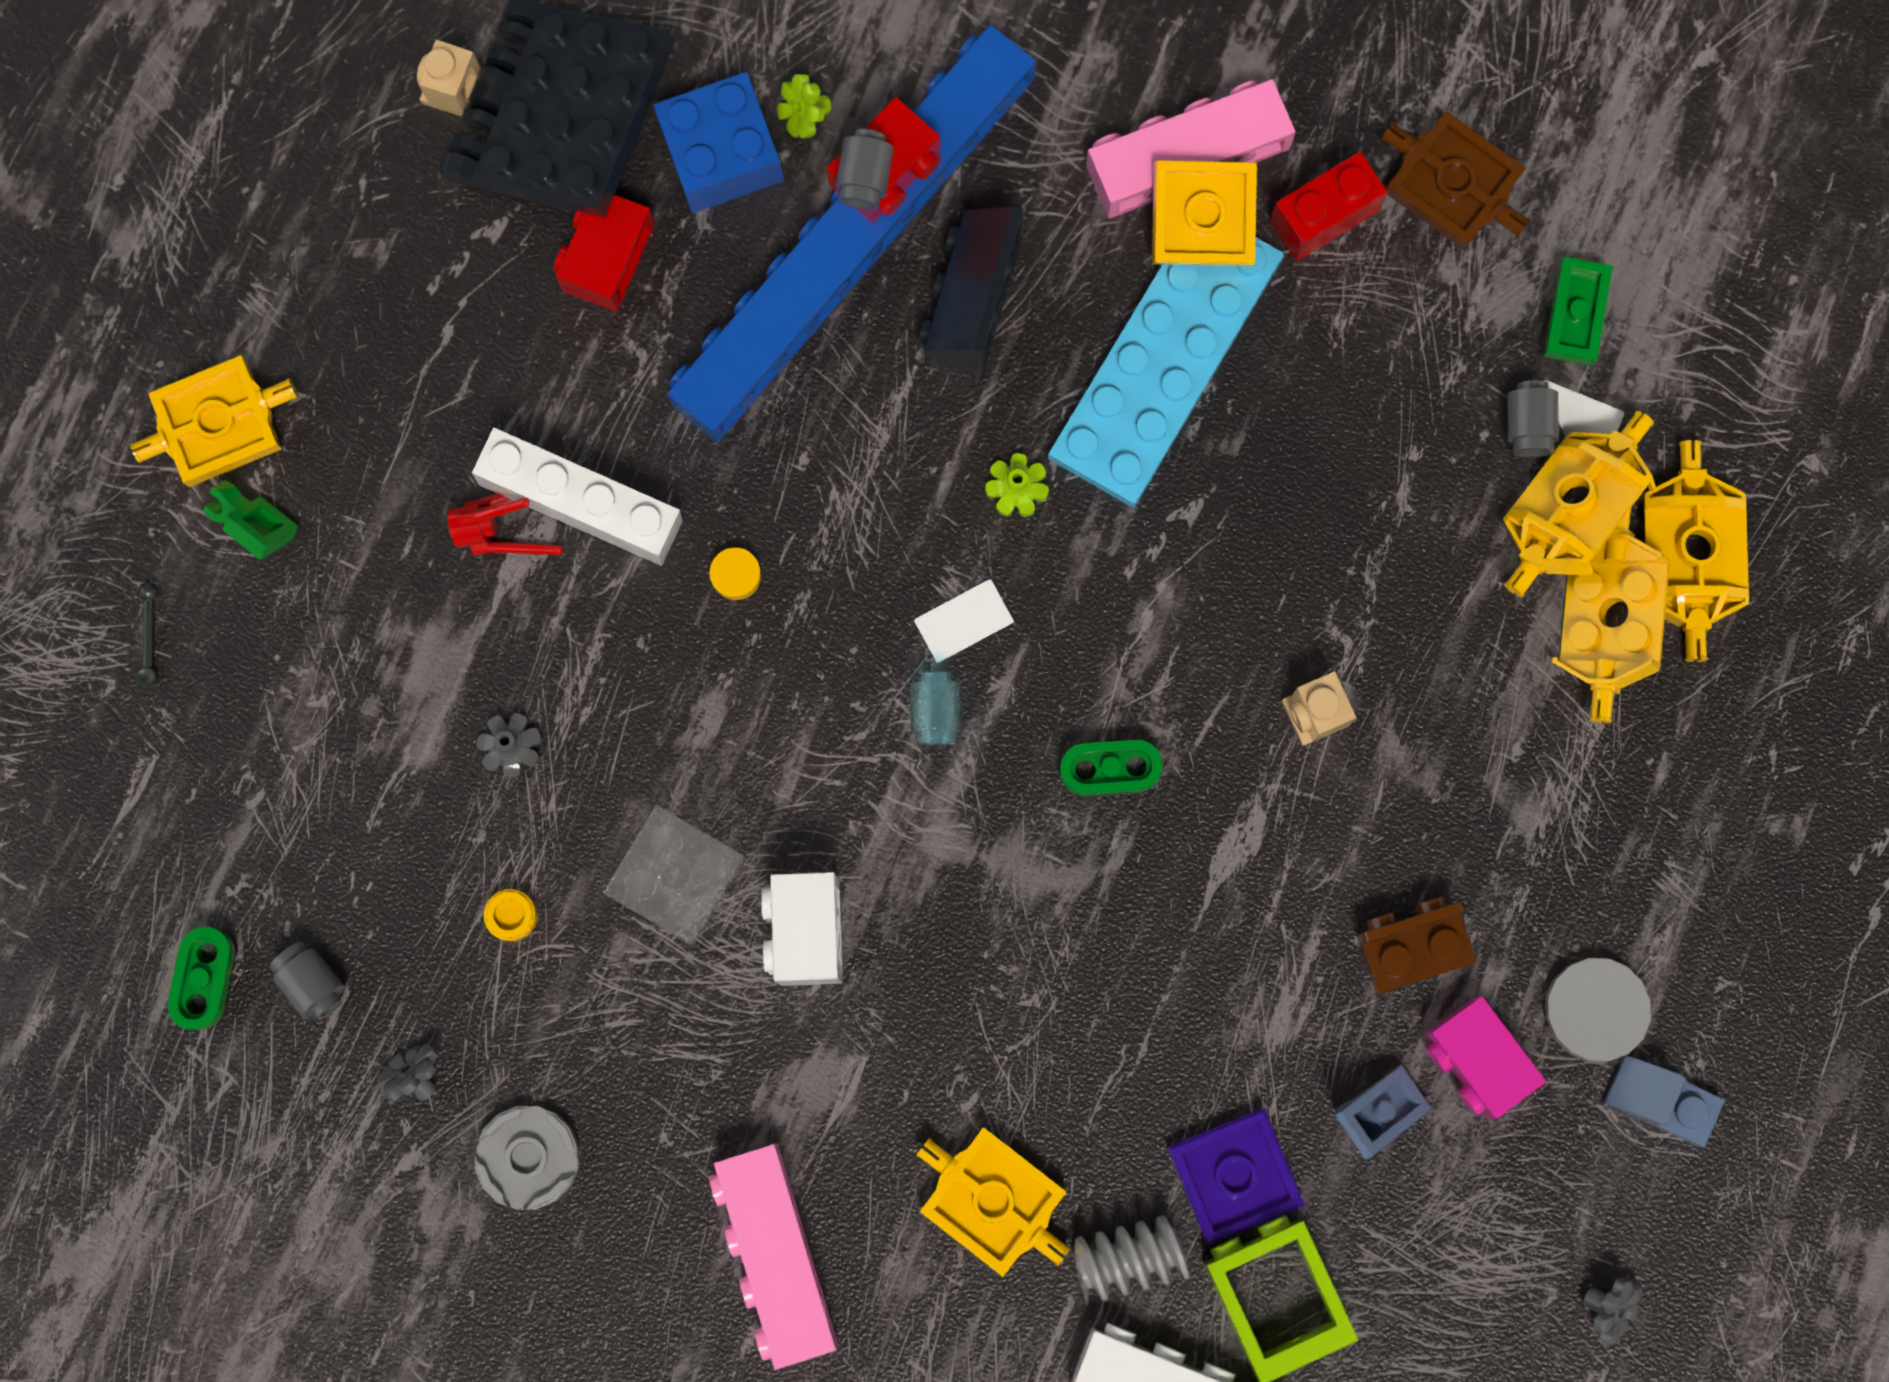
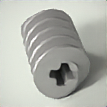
[1073,1215,1189,1305]

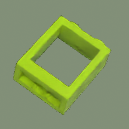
[1203,1215,1358,1382]

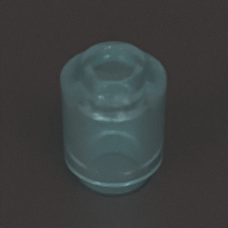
[910,672,962,745]

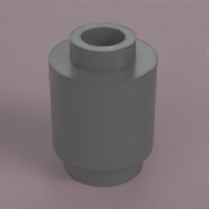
[835,129,894,210]
[1507,380,1559,458]
[269,941,345,1020]

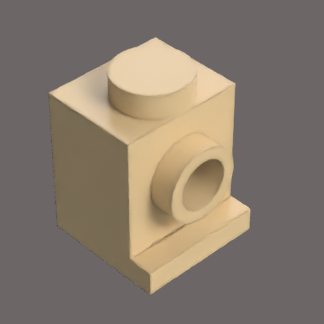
[417,40,481,116]
[1281,671,1357,747]

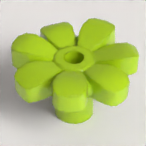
[777,74,831,139]
[985,453,1049,517]

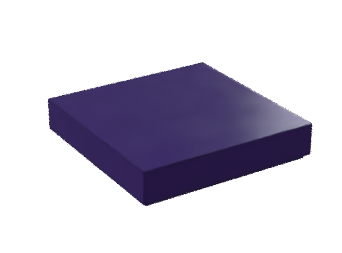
[1167,1108,1305,1246]

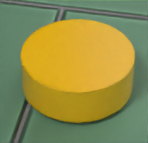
[710,548,761,600]
[484,889,538,941]

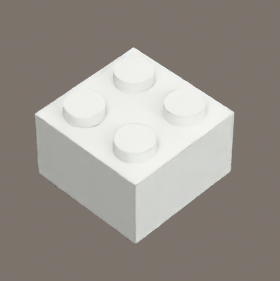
[762,872,843,986]

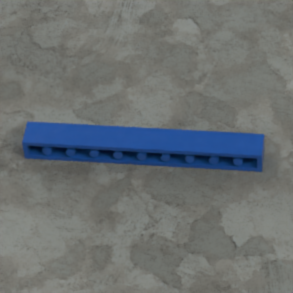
[667,25,1036,444]

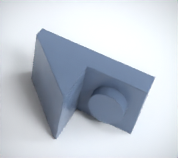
[1603,1055,1725,1148]
[1334,1065,1432,1160]

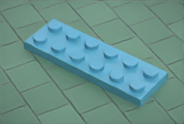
[1048,238,1285,508]

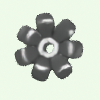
[477,713,542,778]
[377,1044,438,1102]
[1584,1277,1642,1346]

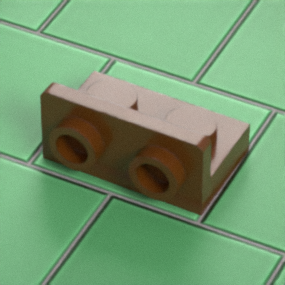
[1356,896,1477,995]

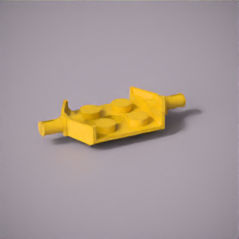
[1503,411,1656,597]
[1638,440,1749,662]
[1552,508,1670,723]

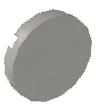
[1545,958,1651,1061]
[475,1106,580,1210]

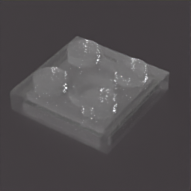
[603,805,745,946]

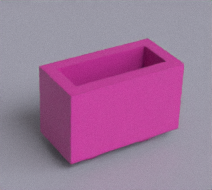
[1424,996,1546,1119]

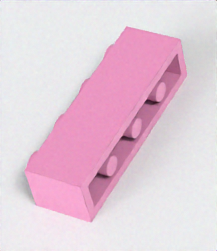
[1086,79,1296,219]
[709,1143,839,1370]

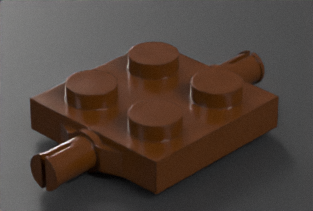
[1381,111,1530,250]

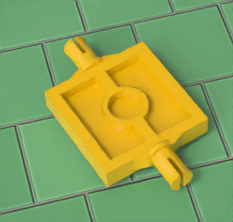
[130,355,298,487]
[916,1127,1071,1277]

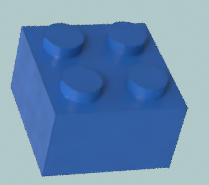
[653,72,784,214]

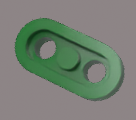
[1060,740,1163,796]
[167,927,235,1030]

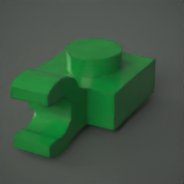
[203,480,298,560]

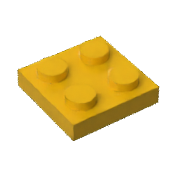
[1152,160,1257,267]

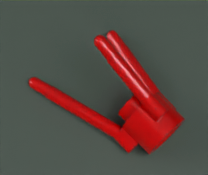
[447,493,563,556]

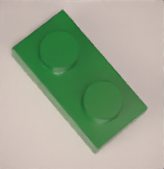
[1543,257,1613,366]

